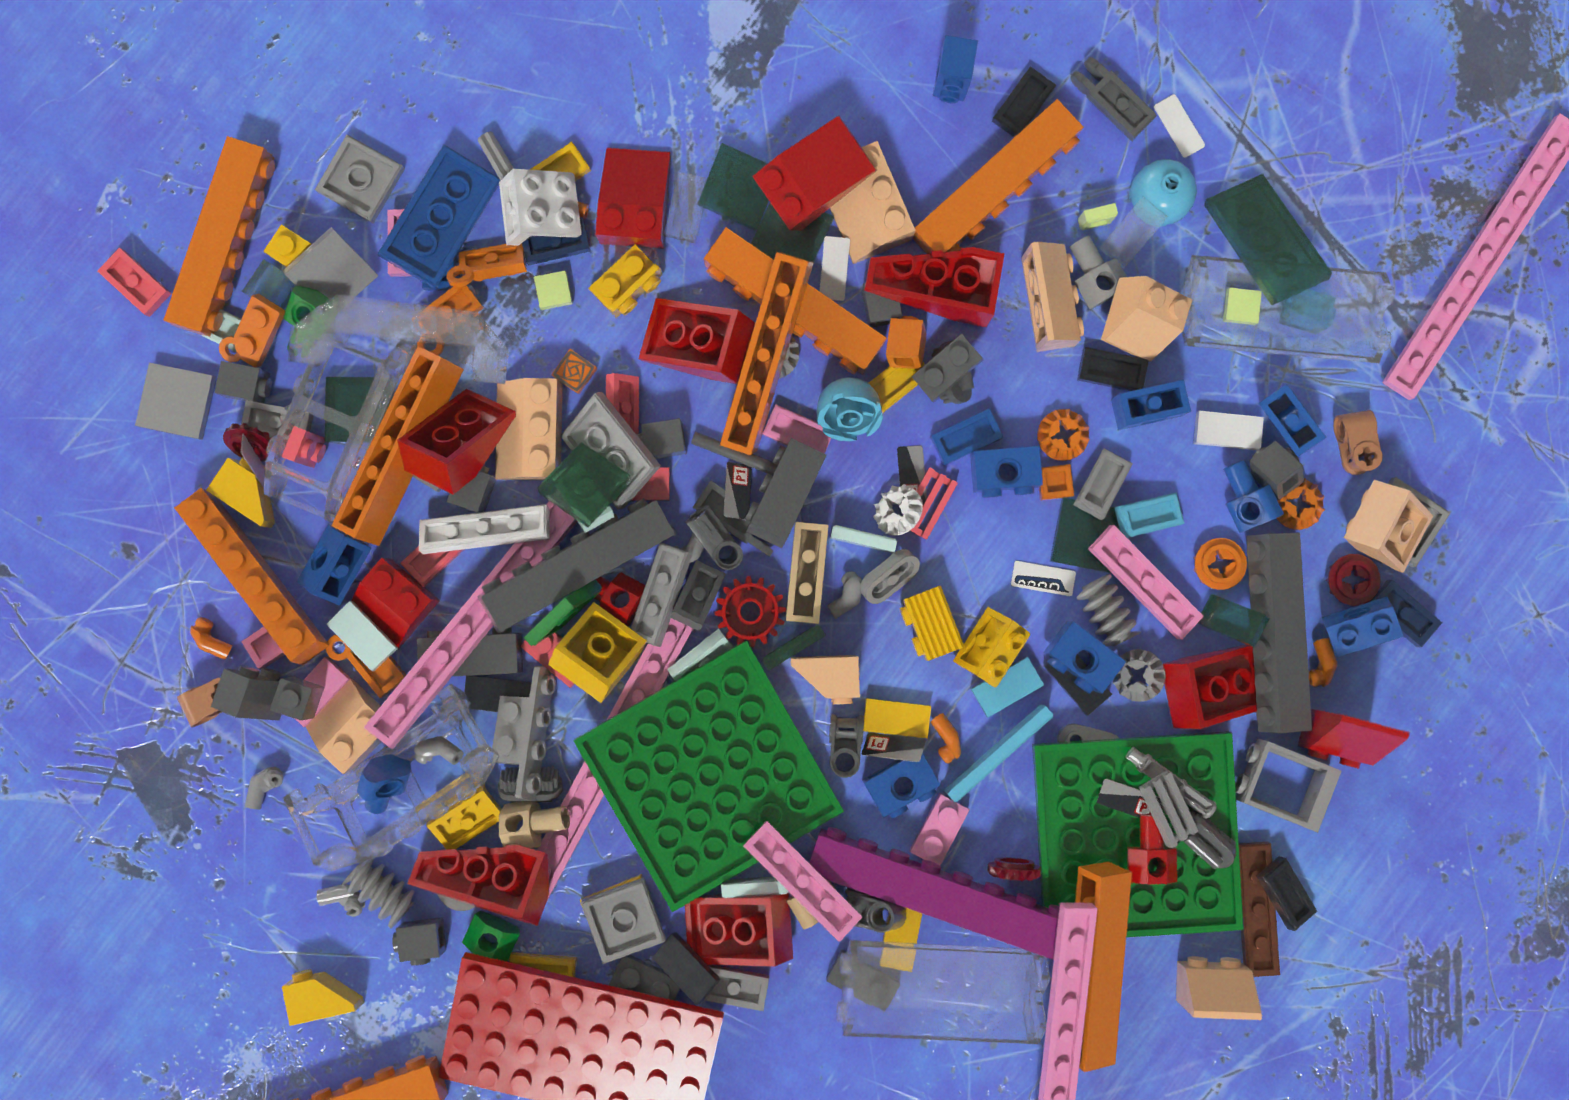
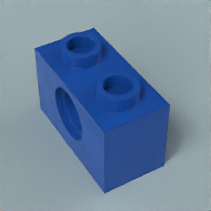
[933,35,978,103]
[1111,380,1191,430]
[1258,384,1327,457]
[970,446,1043,498]
[297,524,371,606]
[1322,596,1404,658]
[1044,621,1126,694]
[862,753,941,819]

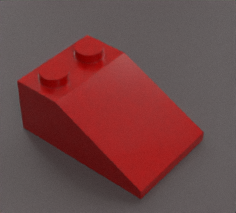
[752,116,877,231]
[595,148,671,249]
[638,298,755,384]
[397,389,516,495]
[1163,643,1257,729]
[1298,709,1410,769]
[685,892,793,967]

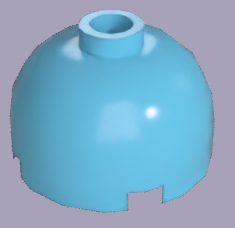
[1129,159,1197,227]
[817,377,883,441]

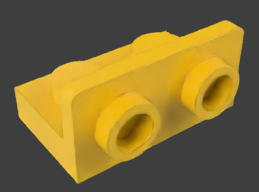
[588,244,663,318]
[953,607,1030,688]
[426,775,502,850]

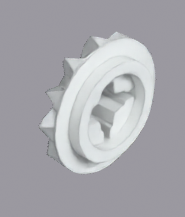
[873,484,923,536]

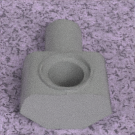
[1069,236,1127,310]

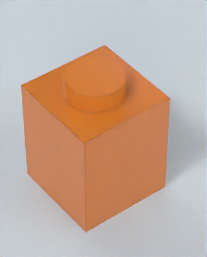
[886,316,927,369]

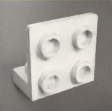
[499,169,582,246]

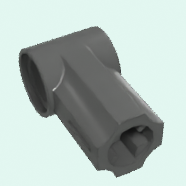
[685,505,743,570]

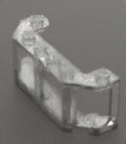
[288,295,508,384]
[264,314,417,523]
[283,684,500,871]

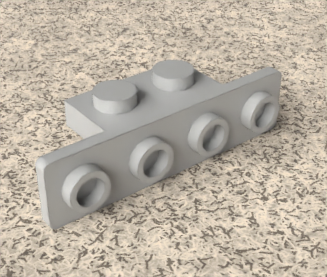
[490,666,556,801]

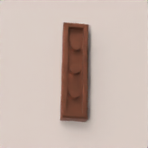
[1239,842,1280,977]

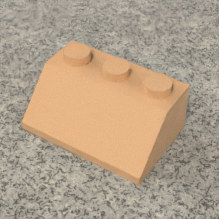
[830,141,916,264]
[1021,242,1084,352]
[495,378,563,480]

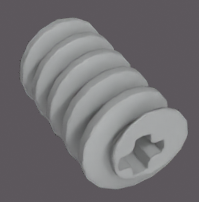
[1076,574,1141,646]
[341,855,415,929]

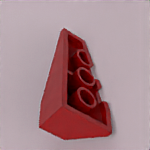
[864,247,1005,327]
[407,844,549,926]

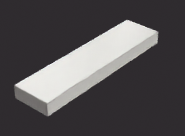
[419,504,550,554]

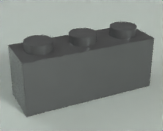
[745,438,827,548]
[417,627,523,676]

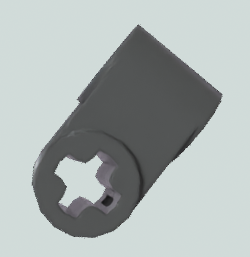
[829,713,864,778]
[845,887,906,933]

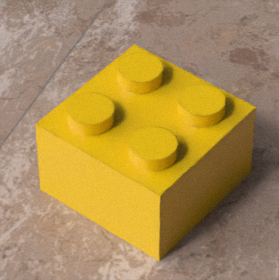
[548,602,647,703]

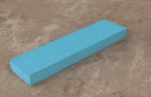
[944,704,1053,802]

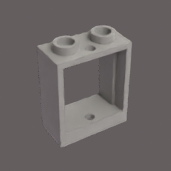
[1235,738,1341,833]

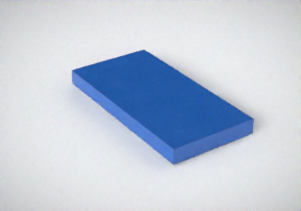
[378,145,501,290]

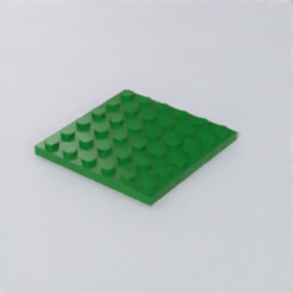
[573,640,844,912]
[1032,731,1243,938]

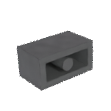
[211,665,282,721]

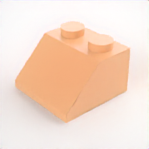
[1101,276,1192,362]
[1344,480,1433,573]
[791,655,860,704]
[306,679,382,774]
[1176,956,1262,1020]

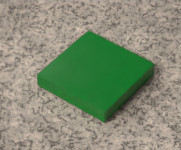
[524,580,602,646]

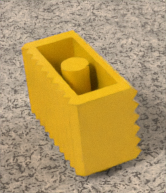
[899,585,965,661]

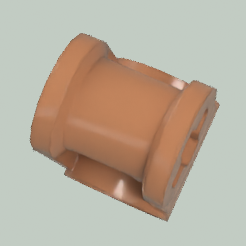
[1333,410,1382,475]
[177,677,222,727]

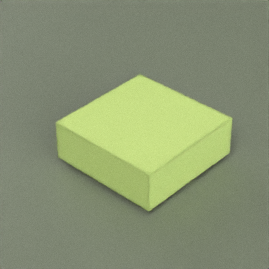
[1078,203,1118,230]
[534,271,573,310]
[1223,288,1262,325]

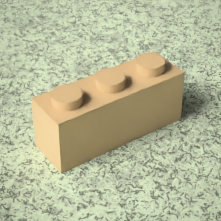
[785,522,829,624]

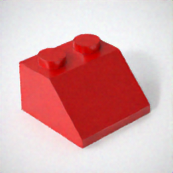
[351,557,440,650]

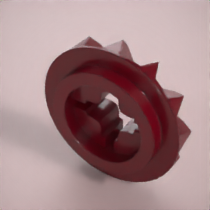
[223,423,277,462]
[1326,554,1381,606]
[988,857,1041,881]

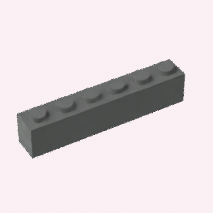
[477,498,675,632]
[1247,533,1312,733]

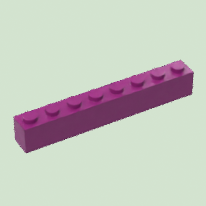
[809,827,1060,960]

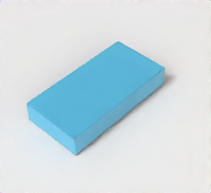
[1114,492,1184,538]
[971,657,1044,717]

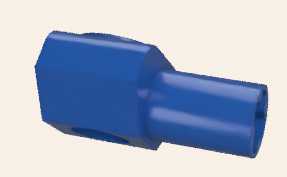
[1223,459,1284,533]
[357,754,411,814]

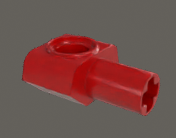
[577,572,645,627]
[1127,814,1177,884]

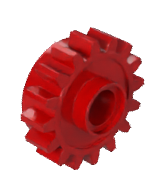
[715,576,786,647]

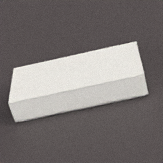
[1193,411,1264,450]

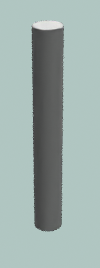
[691,432,778,476]

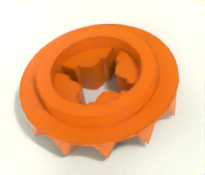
[1037,409,1090,461]
[1276,478,1325,530]
[1194,538,1247,590]

